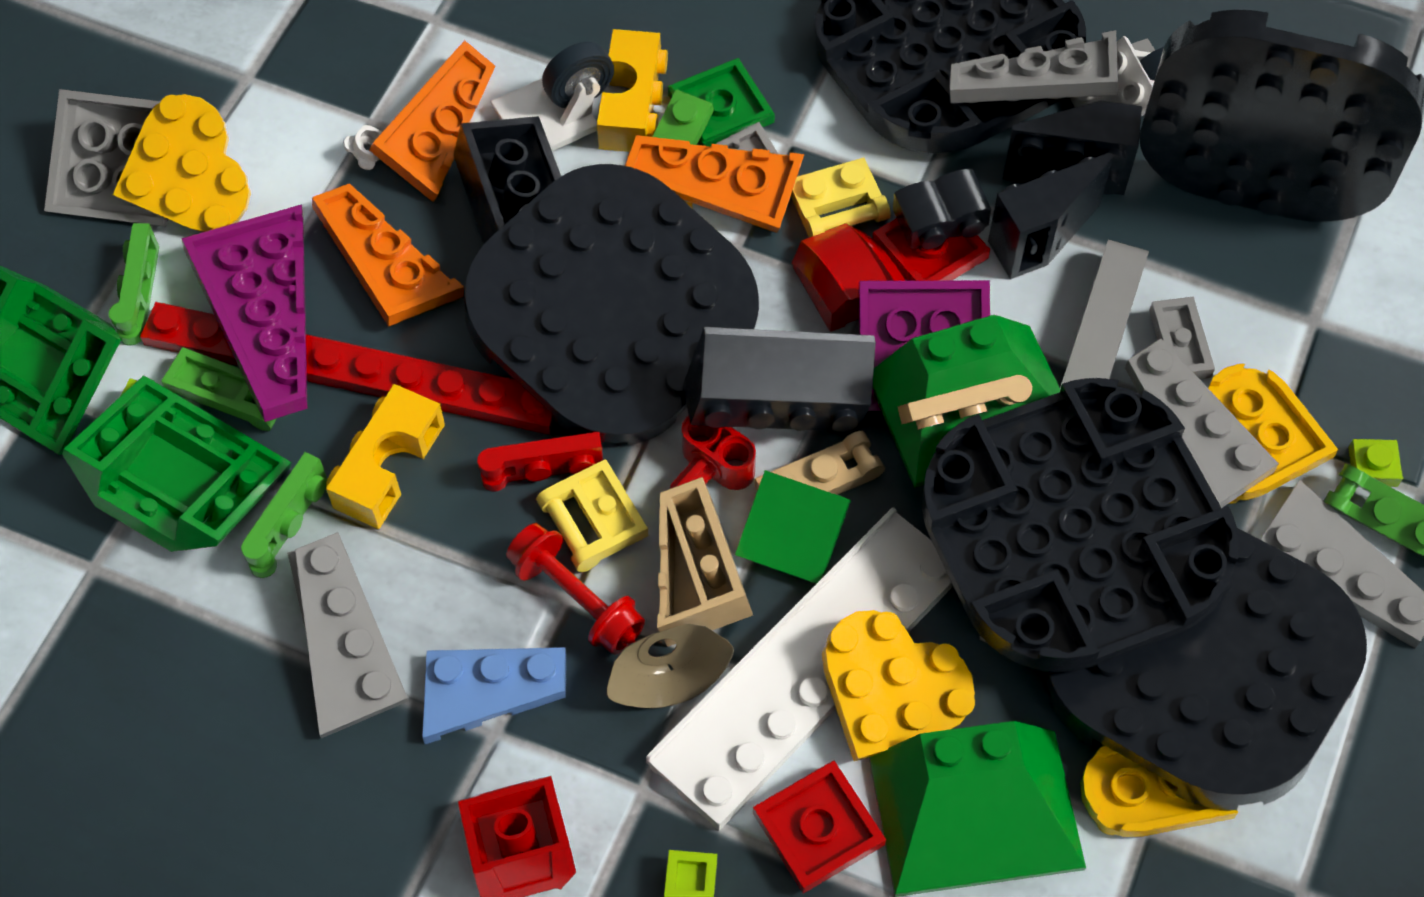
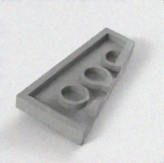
[950,30,1118,103]
[1125,338,1279,508]
[1260,480,1424,648]
[295,532,408,739]

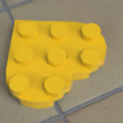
[113,94,251,232]
[1208,363,1338,504]
[822,610,975,761]
[1080,746,1238,837]

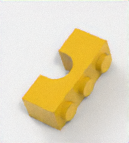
[597,29,668,152]
[326,384,445,530]

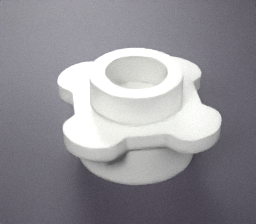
[343,125,382,170]

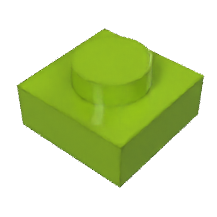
[1348,439,1403,487]
[664,850,717,897]

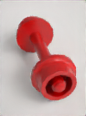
[506,523,645,655]

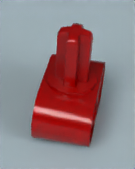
[670,415,756,490]

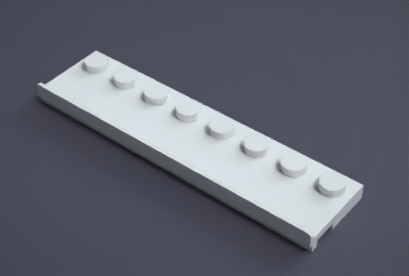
[646,507,953,831]

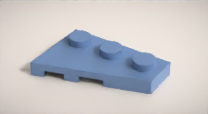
[423,647,566,744]

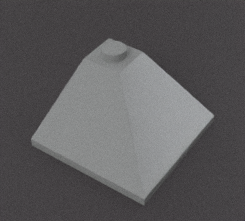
[44,89,168,227]

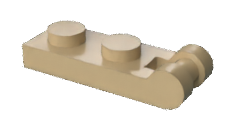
[898,375,1032,429]
[755,431,885,495]

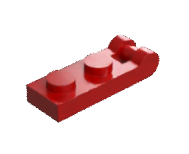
[477,432,603,492]

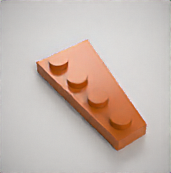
[369,40,495,202]
[625,135,805,233]
[312,183,464,327]

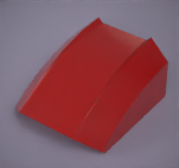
[792,223,906,332]
[458,776,576,897]

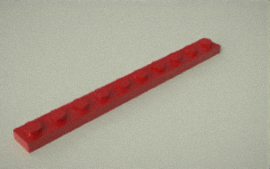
[140,302,554,435]

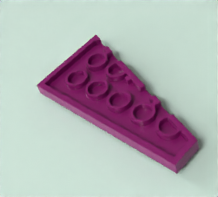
[181,204,308,422]

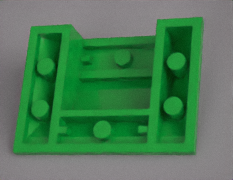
[0,266,122,455]
[872,314,1060,488]
[63,375,292,552]
[869,721,1086,897]

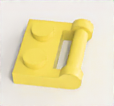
[791,157,891,237]
[536,459,649,572]

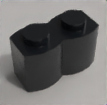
[893,169,992,250]

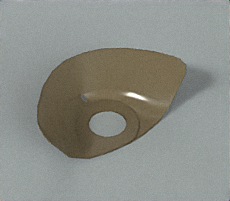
[607,624,734,708]

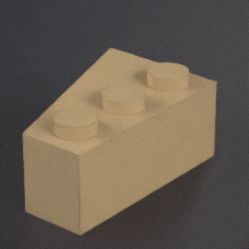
[657,477,753,647]

